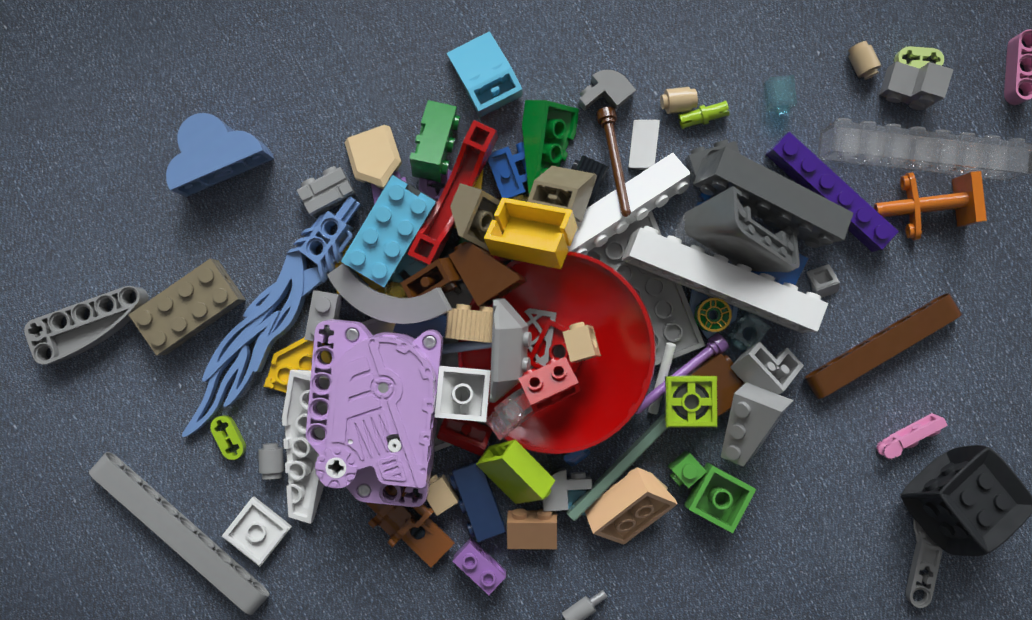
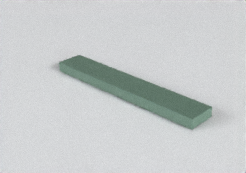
[565,412,668,521]

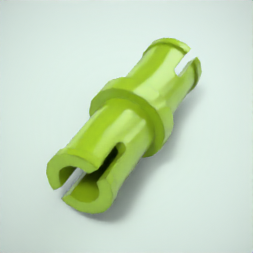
[678,101,730,129]

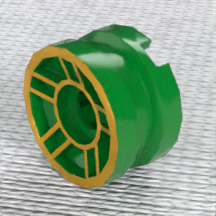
[694,298,732,332]

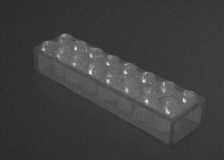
[817,118,1032,181]

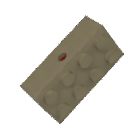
[129,258,246,356]

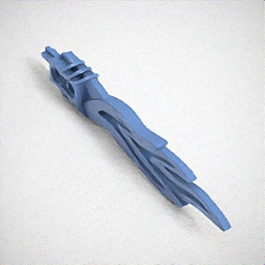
[182,196,361,437]

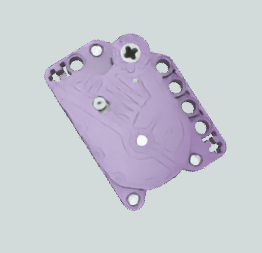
[306,319,443,507]

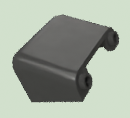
[684,186,800,272]

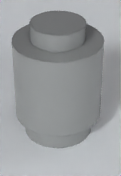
[258,443,284,480]

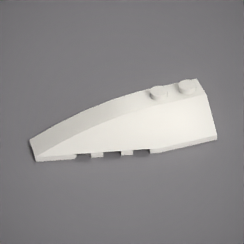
[282,370,330,524]

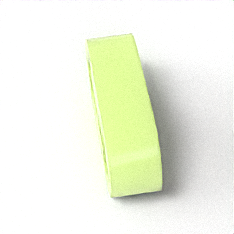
[894,46,944,69]

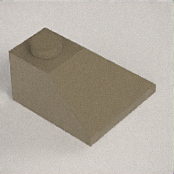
[450,183,500,252]

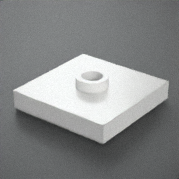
[222,497,292,567]

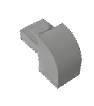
[578,70,636,111]
[543,467,592,511]

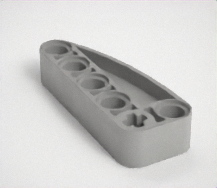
[24,286,148,365]

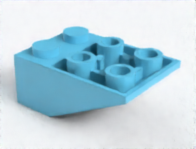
[447,31,523,118]

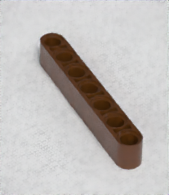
[804,293,962,399]

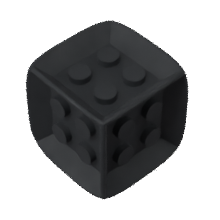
[901,445,1032,557]

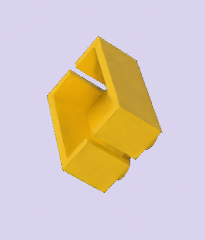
[484,197,578,269]

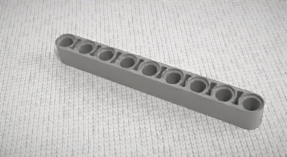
[89,452,269,615]

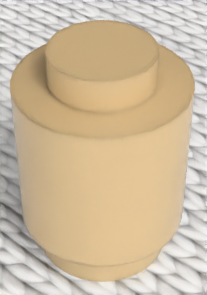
[848,41,881,80]
[660,87,698,114]

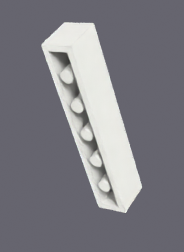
[567,153,691,255]

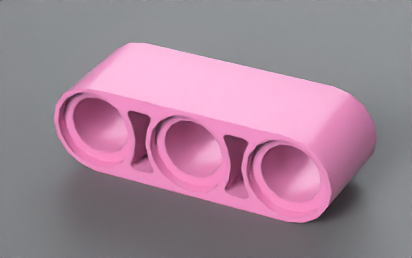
[1004,29,1032,105]

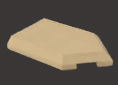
[345,125,402,189]

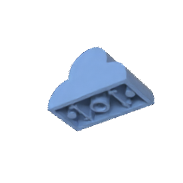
[166,113,274,197]

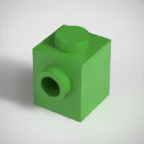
[668,450,707,489]

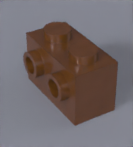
[400,257,462,298]

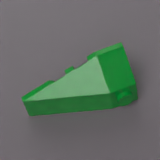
[522,100,579,195]

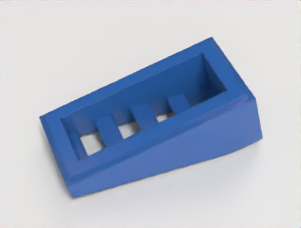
[561,448,590,467]

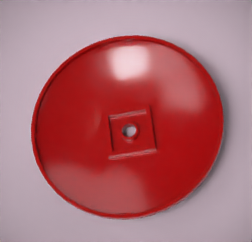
[458,251,656,454]

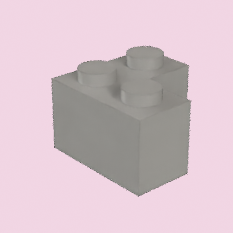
[879,61,953,110]
[304,290,343,345]
[730,341,804,394]

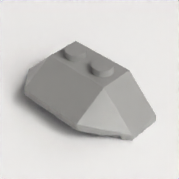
[489,298,532,403]

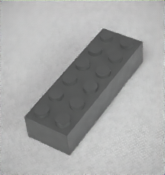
[693,147,853,248]

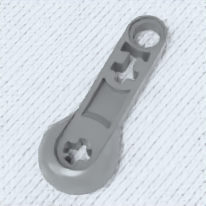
[906,518,943,608]

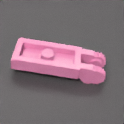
[876,413,948,459]

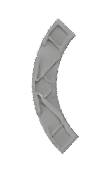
[327,263,452,324]

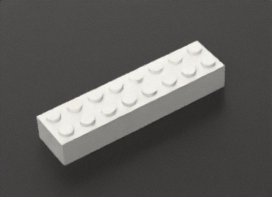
[621,226,828,333]

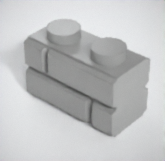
[297,166,357,218]

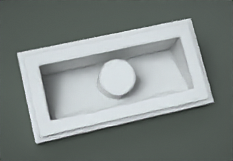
[628,120,660,170]

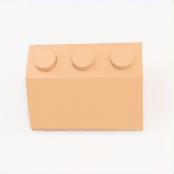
[585,467,678,545]

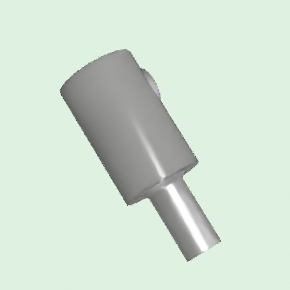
[562,590,607,620]

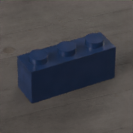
[450,460,506,542]

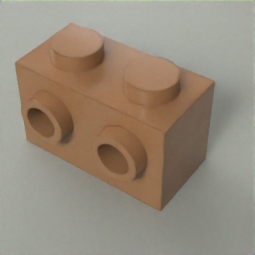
[507,508,557,549]

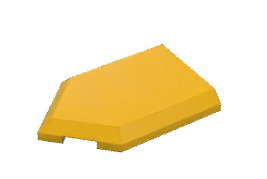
[264,337,332,393]

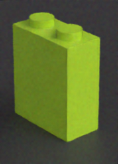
[476,439,556,504]

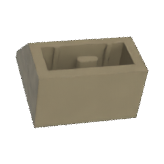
[527,166,597,222]

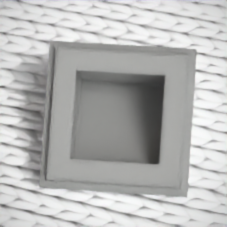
[806,264,840,298]

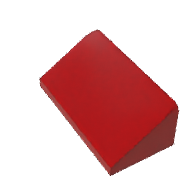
[437,418,492,456]

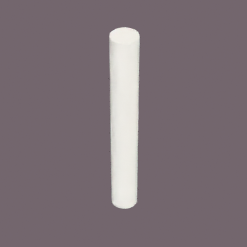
[648,343,676,414]

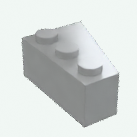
[721,382,793,467]

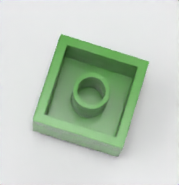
[684,462,756,533]

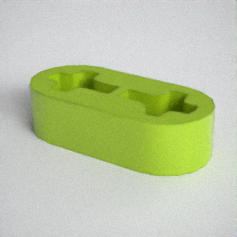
[210,415,246,460]

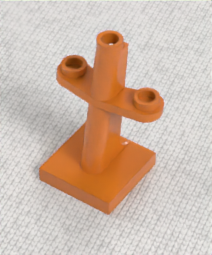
[874,171,987,240]

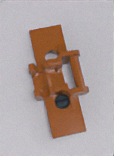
[365,485,455,567]

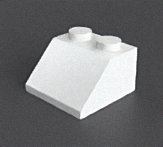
[434,366,491,422]

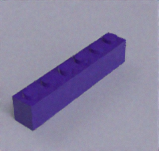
[765,132,899,252]

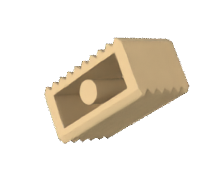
[445,304,493,343]

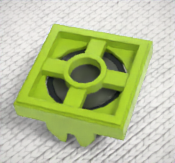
[665,375,717,427]

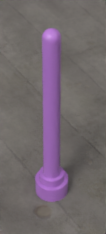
[635,333,729,414]

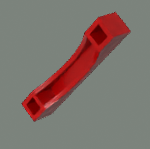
[407,120,498,266]

